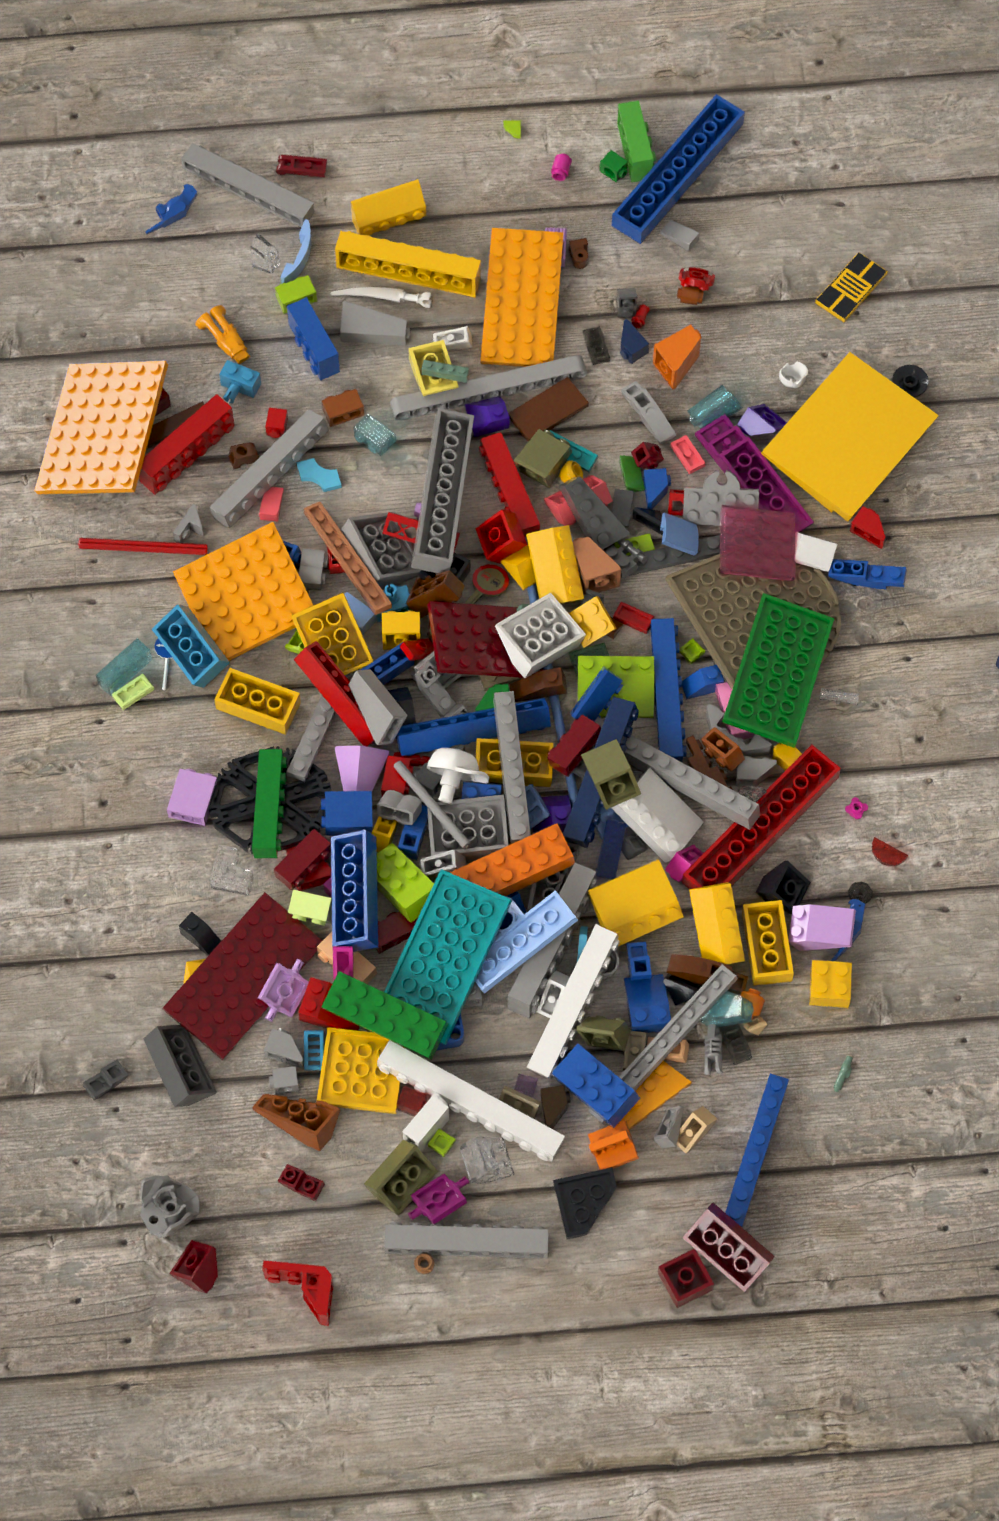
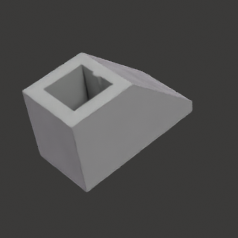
[736,756,777,787]

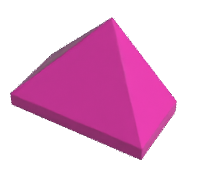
[333,946,354,982]

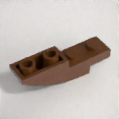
[686,735,733,790]
[666,954,748,996]

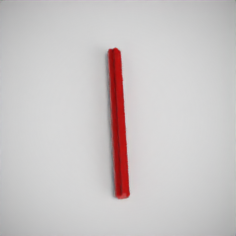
[78,538,208,555]

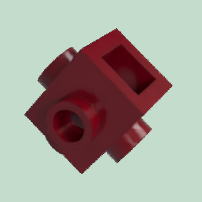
[631,442,664,470]

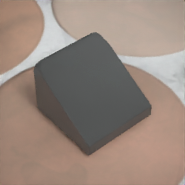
[618,834,648,860]

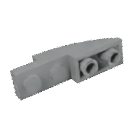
[621,381,676,445]

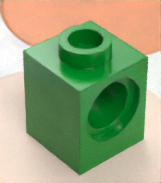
[600,150,628,182]

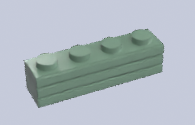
[421,360,469,383]

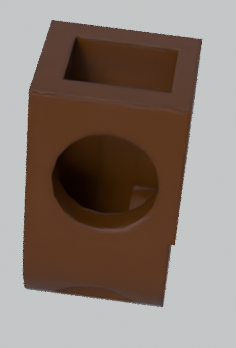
[568,238,588,269]
[228,442,259,469]

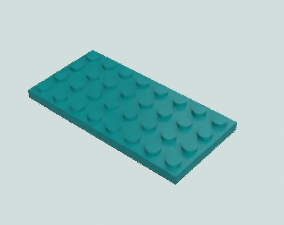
[384,869,512,1045]

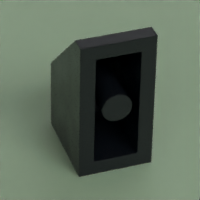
[179,912,221,956]

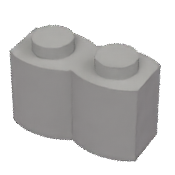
[299,548,328,590]
[377,790,422,825]

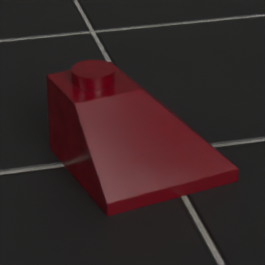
[169,1240,218,1294]

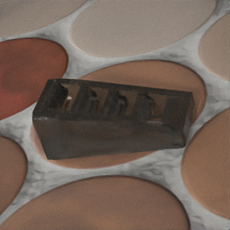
[719,1020,752,1065]

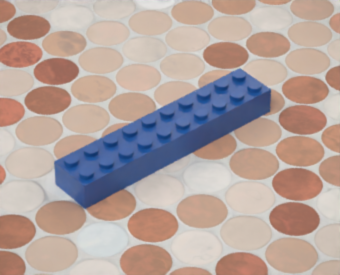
[612,94,745,244]

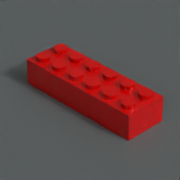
[139,394,235,495]

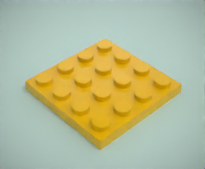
[316,1027,405,1114]

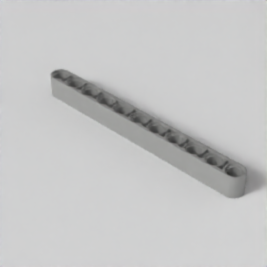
[390,355,587,420]

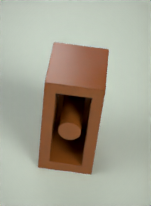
[322,389,364,427]

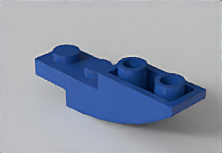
[828,559,907,590]

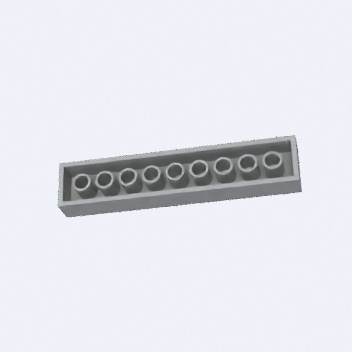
[411,408,474,573]

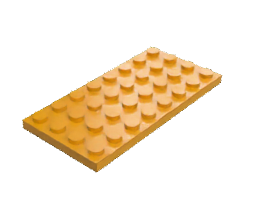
[481,228,564,367]

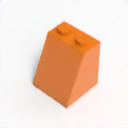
[653,324,702,390]

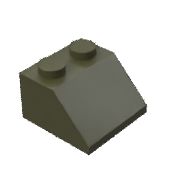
[576,1015,631,1051]

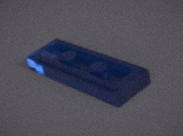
[596,819,626,880]

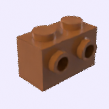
[701,727,745,772]

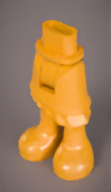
[195,305,250,364]

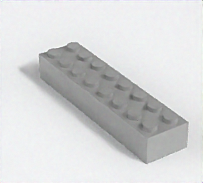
[508,862,598,1018]

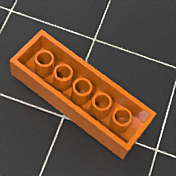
[450,823,575,896]

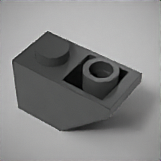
[616,288,637,318]

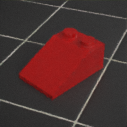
[298,977,360,1031]

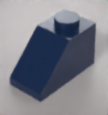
[620,319,649,364]

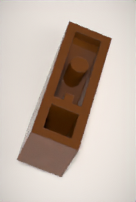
[509,667,567,702]

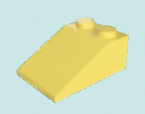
[409,340,458,396]

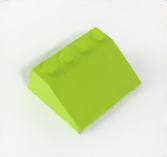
[577,656,654,718]

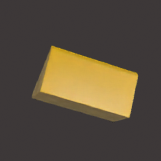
[501,545,536,590]

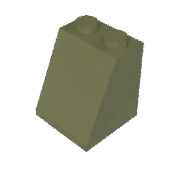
[514,429,572,489]
[581,739,641,810]

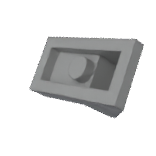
[173,504,204,543]

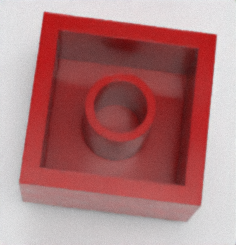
[475,509,528,564]

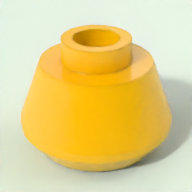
[559,460,583,483]

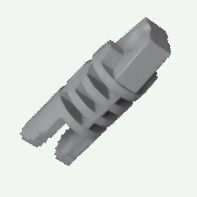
[704,1024,722,1075]

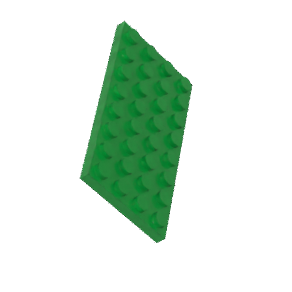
[722,593,834,748]

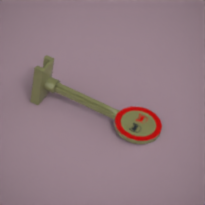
[429,564,509,644]

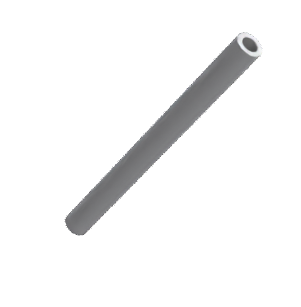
[393,761,471,849]

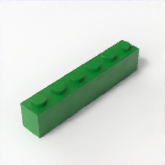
[252,749,287,858]

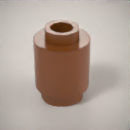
[677,286,704,305]

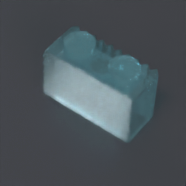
[354,413,396,456]

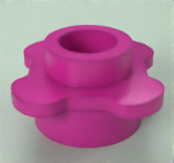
[845,797,868,819]

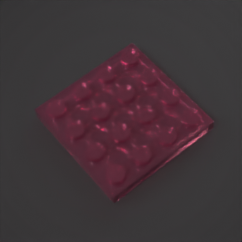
[720,505,796,581]

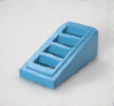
[304,1030,324,1071]

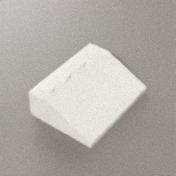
[495,593,586,678]
[612,768,704,863]

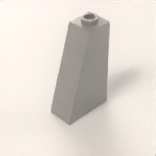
[340,301,410,346]
[349,669,407,745]

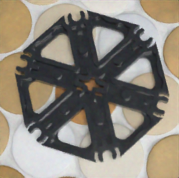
[209,746,332,854]

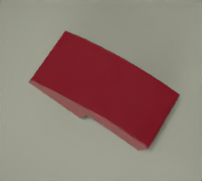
[278,1164,325,1202]

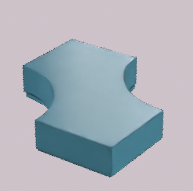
[296,458,342,492]
[577,926,588,962]

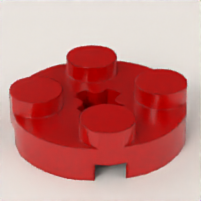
[678,267,715,290]

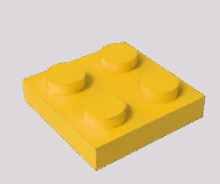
[568,596,617,648]

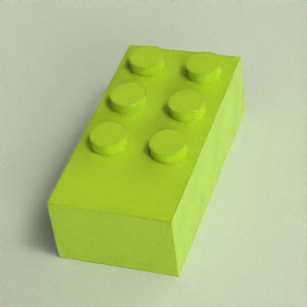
[377,843,434,922]

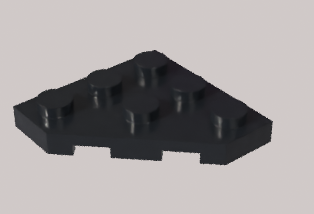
[553,1167,617,1240]

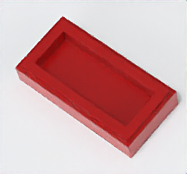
[613,601,655,634]

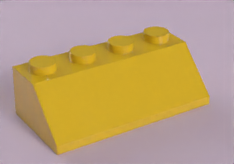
[351,179,426,236]
[526,525,584,604]
[689,882,745,964]

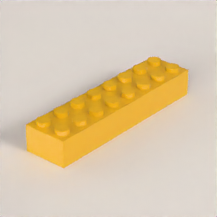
[335,231,481,298]

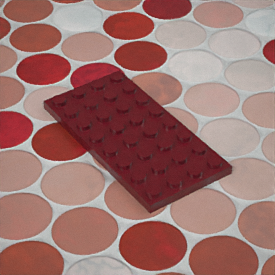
[162,892,323,1060]

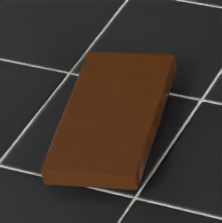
[508,377,589,442]

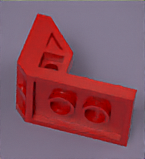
[262,1260,334,1326]

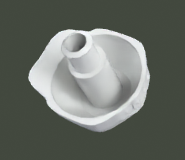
[427,748,489,804]

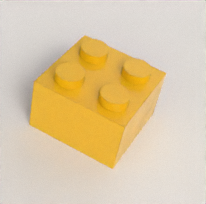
[382,610,421,650]
[809,960,852,1008]

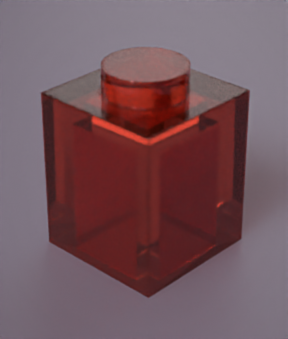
[396,1086,427,1117]

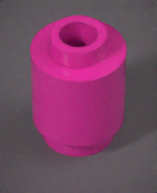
[551,153,572,181]

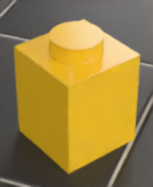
[772,743,802,771]

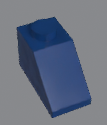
[643,468,671,509]
[682,665,724,700]

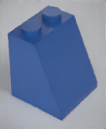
[321,791,373,836]

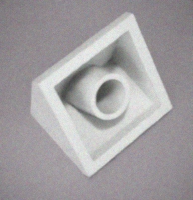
[793,532,837,572]

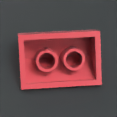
[544,475,613,526]

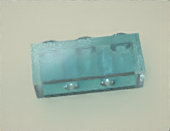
[96,638,152,696]

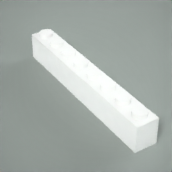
[527,924,620,1079]

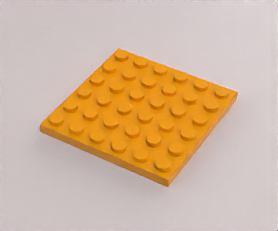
[173,522,313,661]

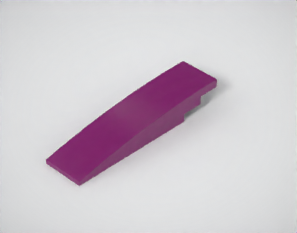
[695,414,814,542]

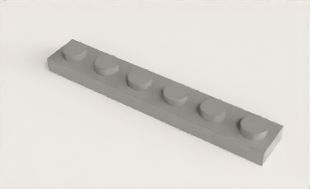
[287,695,336,782]

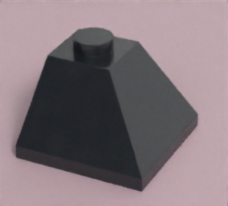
[755,860,811,914]

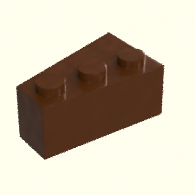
[405,570,465,618]

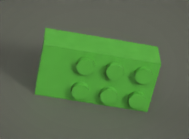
[617,100,656,182]

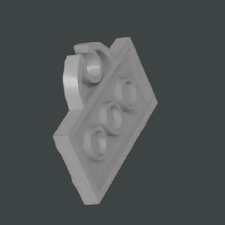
[683,470,759,527]

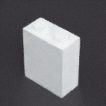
[402,1095,449,1152]

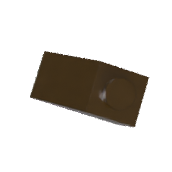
[540,1085,571,1129]

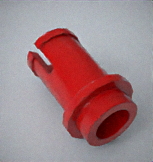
[631,305,650,329]

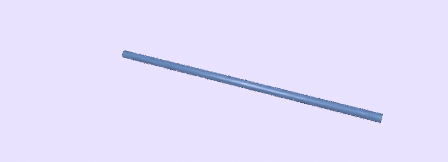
[525,537,578,808]

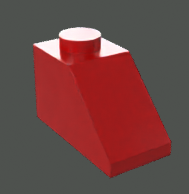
[850,506,886,549]

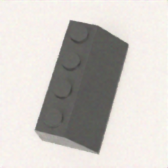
[143,1025,217,1107]

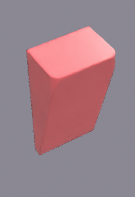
[259,487,284,522]

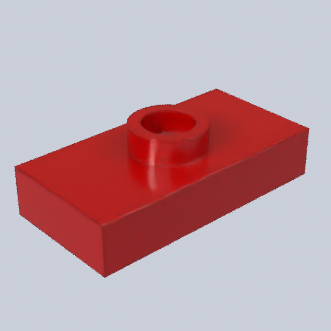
[400,638,434,661]

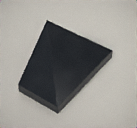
[632,507,663,535]
[663,973,702,1006]

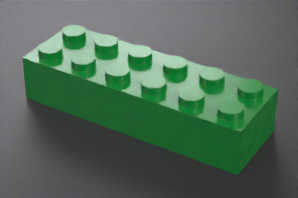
[322,971,449,1060]

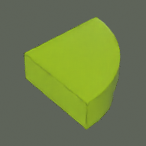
[503,120,521,139]

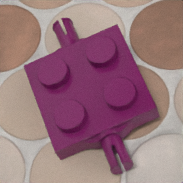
[408,1174,469,1224]

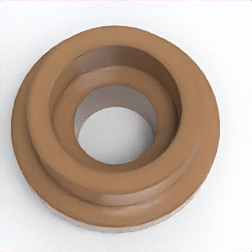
[414,1253,435,1274]

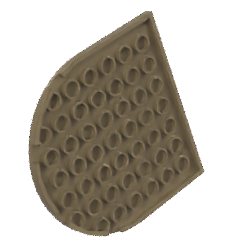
[665,545,841,689]

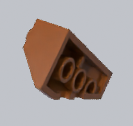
[252,1094,340,1151]

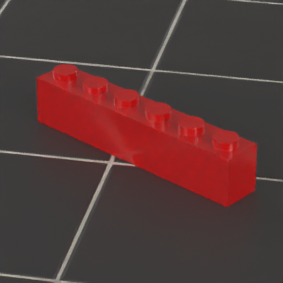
[478,432,540,537]
[294,641,375,747]

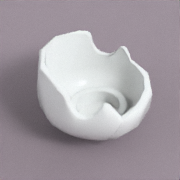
[779,361,808,388]

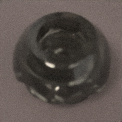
[848,882,873,904]

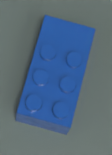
[287,297,340,381]
[552,1044,640,1128]

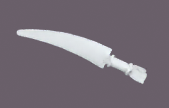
[331,287,432,308]

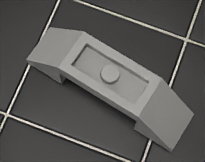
[415,661,469,718]
[706,704,772,757]

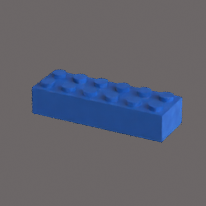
[331,830,378,952]

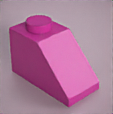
[665,844,703,882]

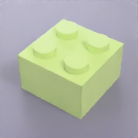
[288,890,332,926]

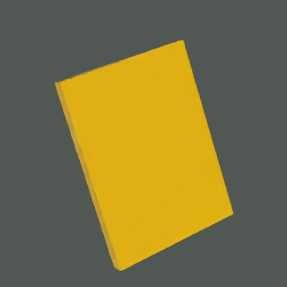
[761,352,939,522]

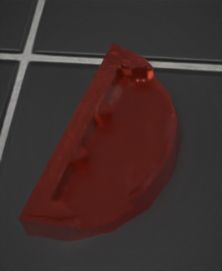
[872,837,909,866]

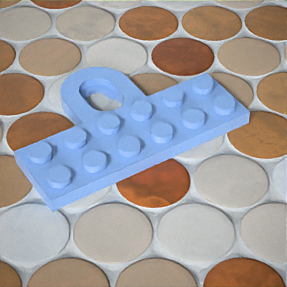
[475,891,578,994]

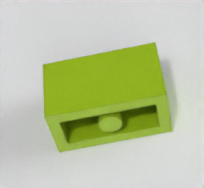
[275,275,317,314]

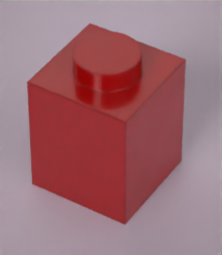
[265,407,288,438]

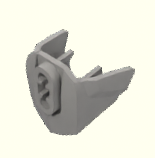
[140,1175,200,1238]

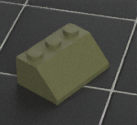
[364,1140,438,1216]

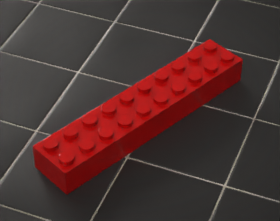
[682,744,841,889]

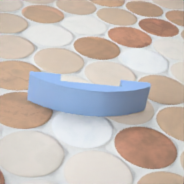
[280,219,311,283]

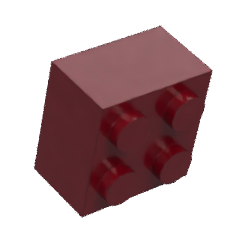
[658,1249,714,1308]

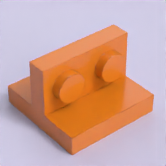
[588,1120,639,1170]

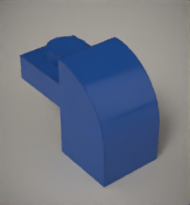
[626,941,652,981]

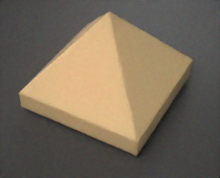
[742,1016,767,1036]

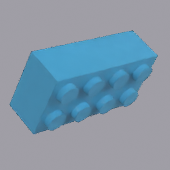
[152,604,230,688]

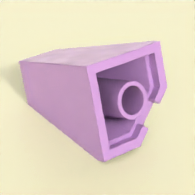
[335,745,389,791]

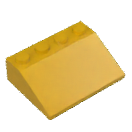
[291,592,374,675]
[588,859,684,946]

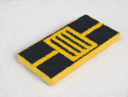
[815,252,888,322]

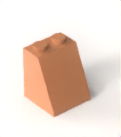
[572,537,621,596]

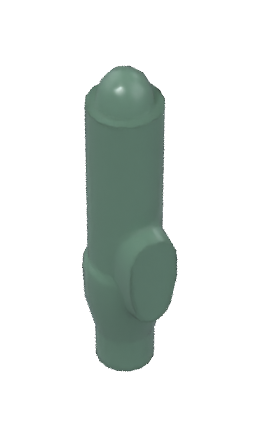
[834,1056,853,1092]

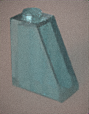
[687,384,743,428]
[700,985,753,1027]

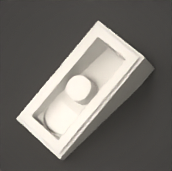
[433,326,472,350]

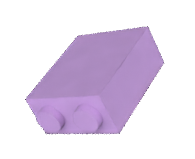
[167,769,217,826]

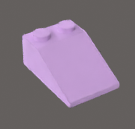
[788,904,856,951]

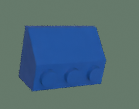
[570,666,623,722]

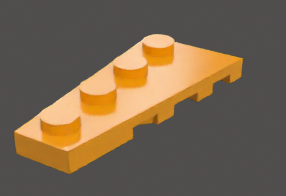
[620,1061,692,1130]

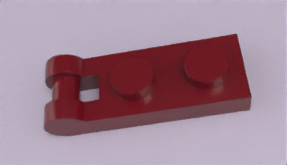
[276,154,327,178]

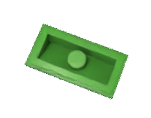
[619,455,645,492]

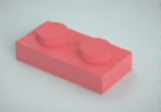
[670,435,705,474]

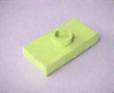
[112,674,154,710]

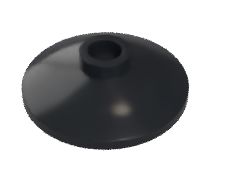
[892,365,929,397]

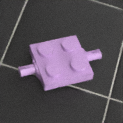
[258,959,309,1022]

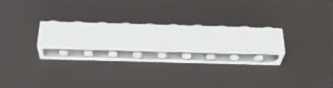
[377,1040,565,1162]

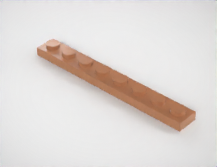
[304,501,392,615]

